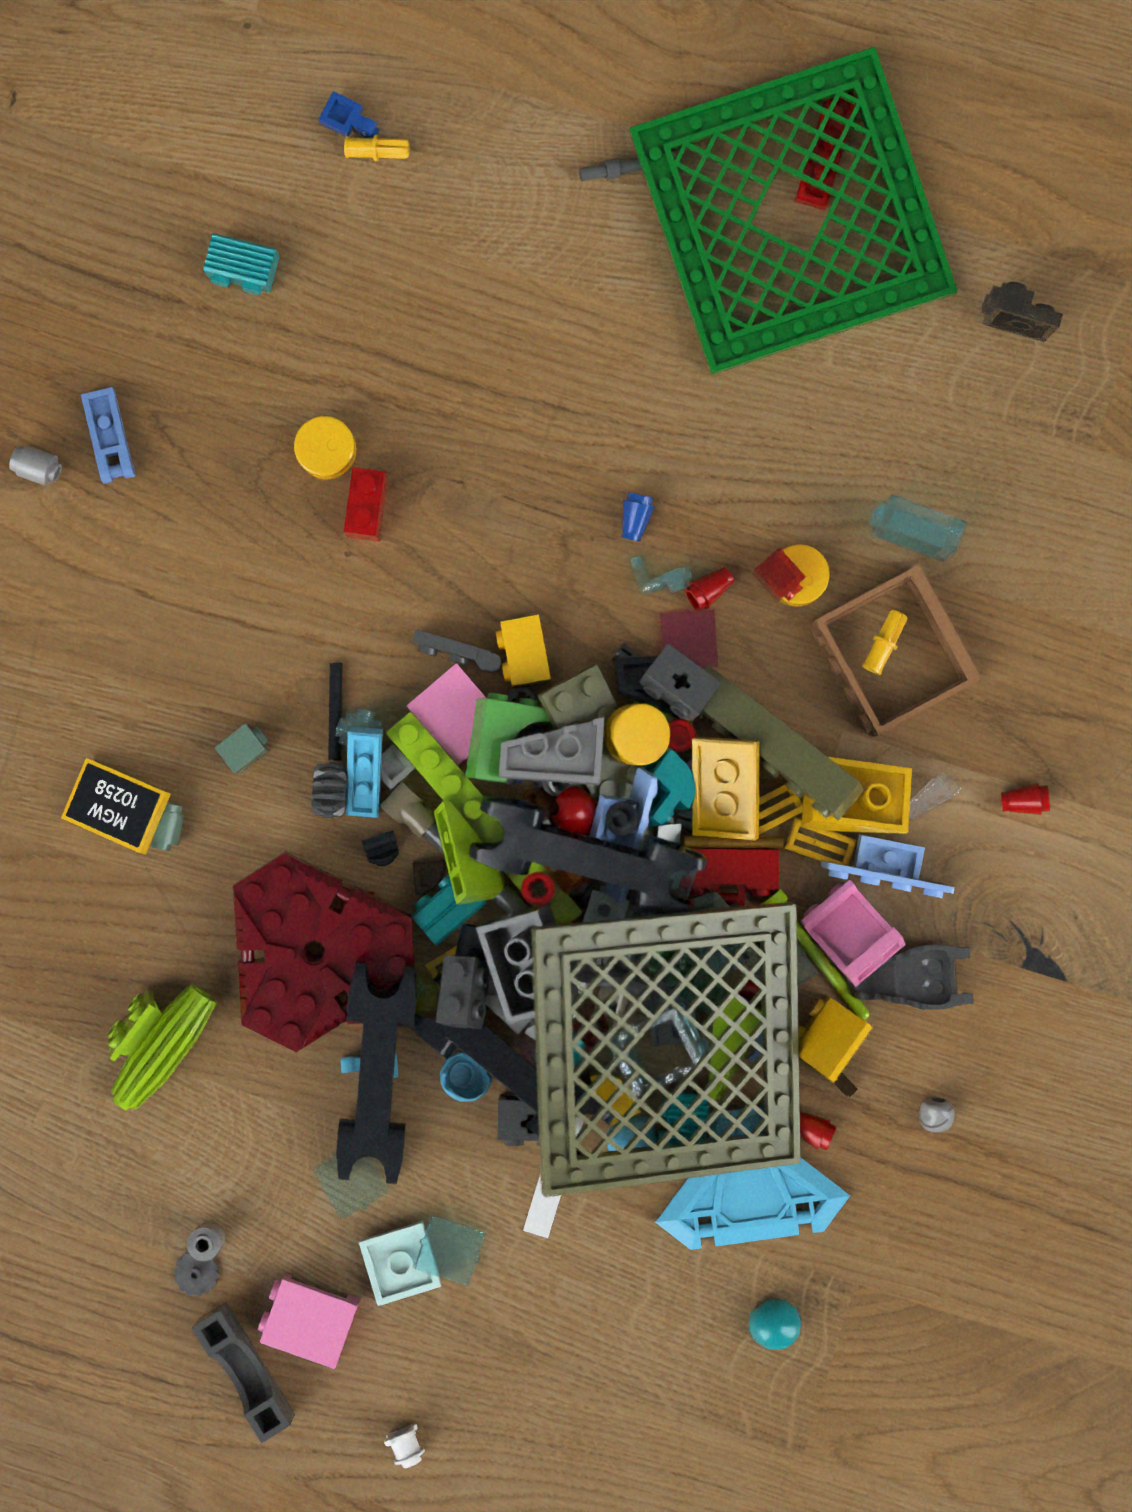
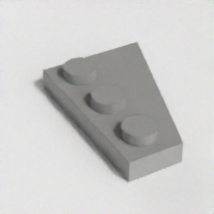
[499,717,604,785]

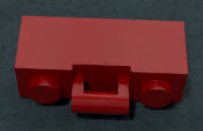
[678,849,779,906]

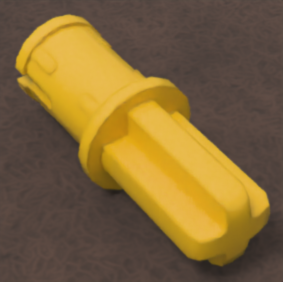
[344,135,410,161]
[862,610,908,676]

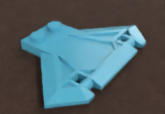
[655,1105,850,1250]

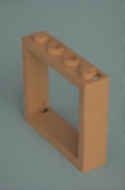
[811,564,982,737]

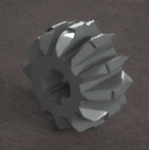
[311,763,347,818]

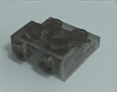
[981,282,1063,342]

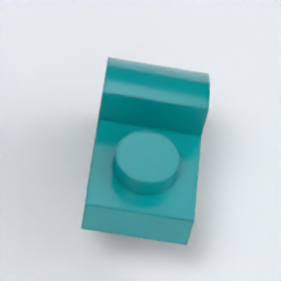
[643,749,695,827]

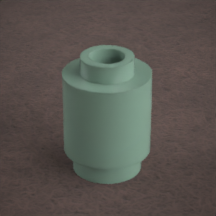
[151,803,184,851]

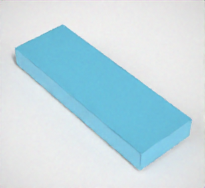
[346,726,383,818]

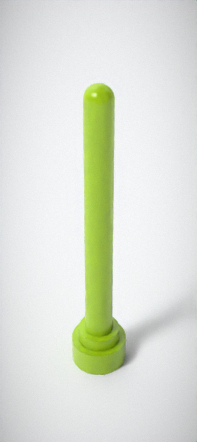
[760,888,870,1020]

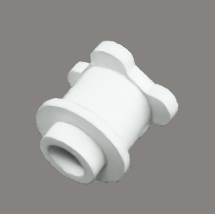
[384,1423,425,1468]

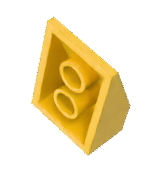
[801,757,912,834]
[798,995,873,1083]

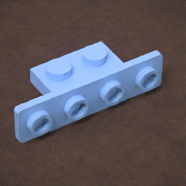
[589,768,658,903]
[820,834,955,898]

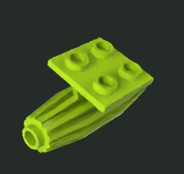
[107,983,217,1111]

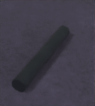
[328,663,343,761]

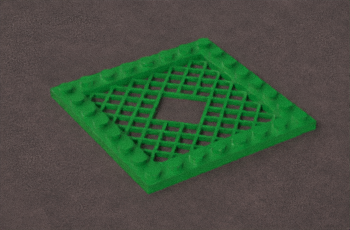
[629,46,958,376]

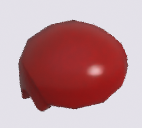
[551,785,598,835]

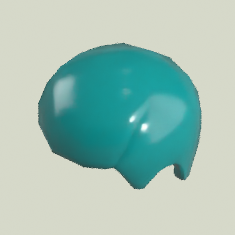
[748,1298,801,1350]

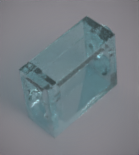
[869,494,967,562]
[609,1001,711,1097]

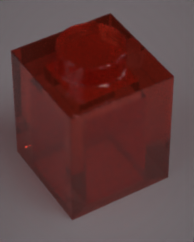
[752,547,806,603]

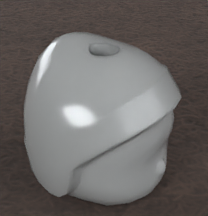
[918,1097,955,1133]

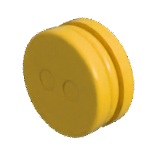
[294,416,357,480]
[767,544,830,607]
[604,704,670,765]

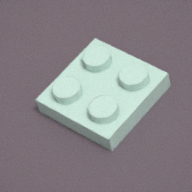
[359,1221,442,1306]

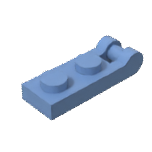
[81,387,136,484]

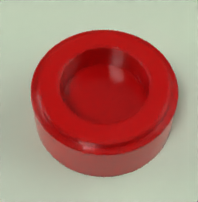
[668,719,696,752]

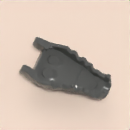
[848,945,974,1010]

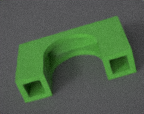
[465,693,584,789]

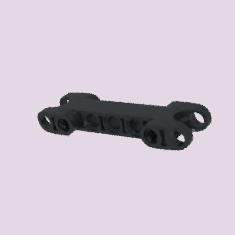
[469,797,708,914]
[336,960,417,1184]
[412,972,614,1155]

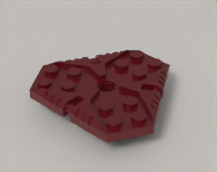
[233,851,415,1052]

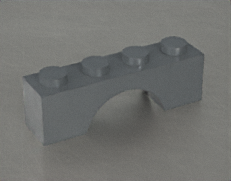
[192,1302,295,1444]

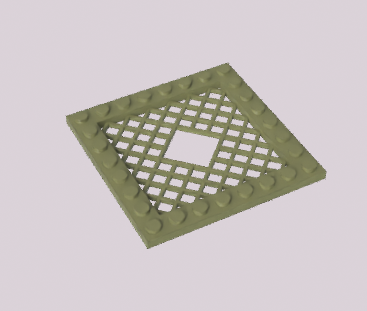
[531,902,800,1197]

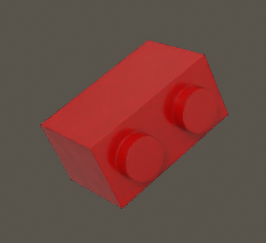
[343,467,388,542]

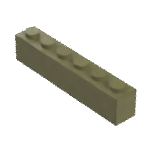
[697,665,864,821]

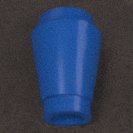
[622,492,655,542]

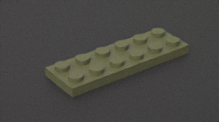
[537,664,683,850]

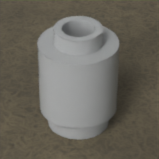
[9,445,62,486]
[187,1222,225,1261]

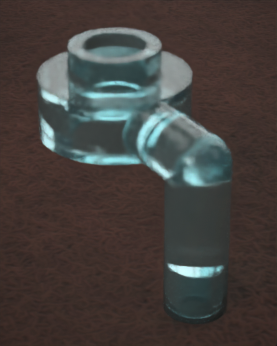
[629,556,693,595]

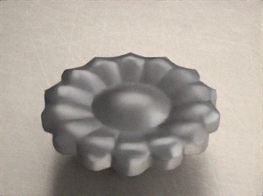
[173,1253,219,1296]

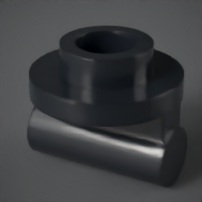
[606,800,639,836]
[362,830,399,866]

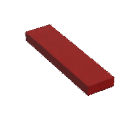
[794,92,856,210]

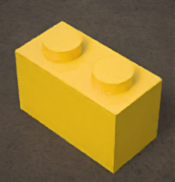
[495,615,551,688]

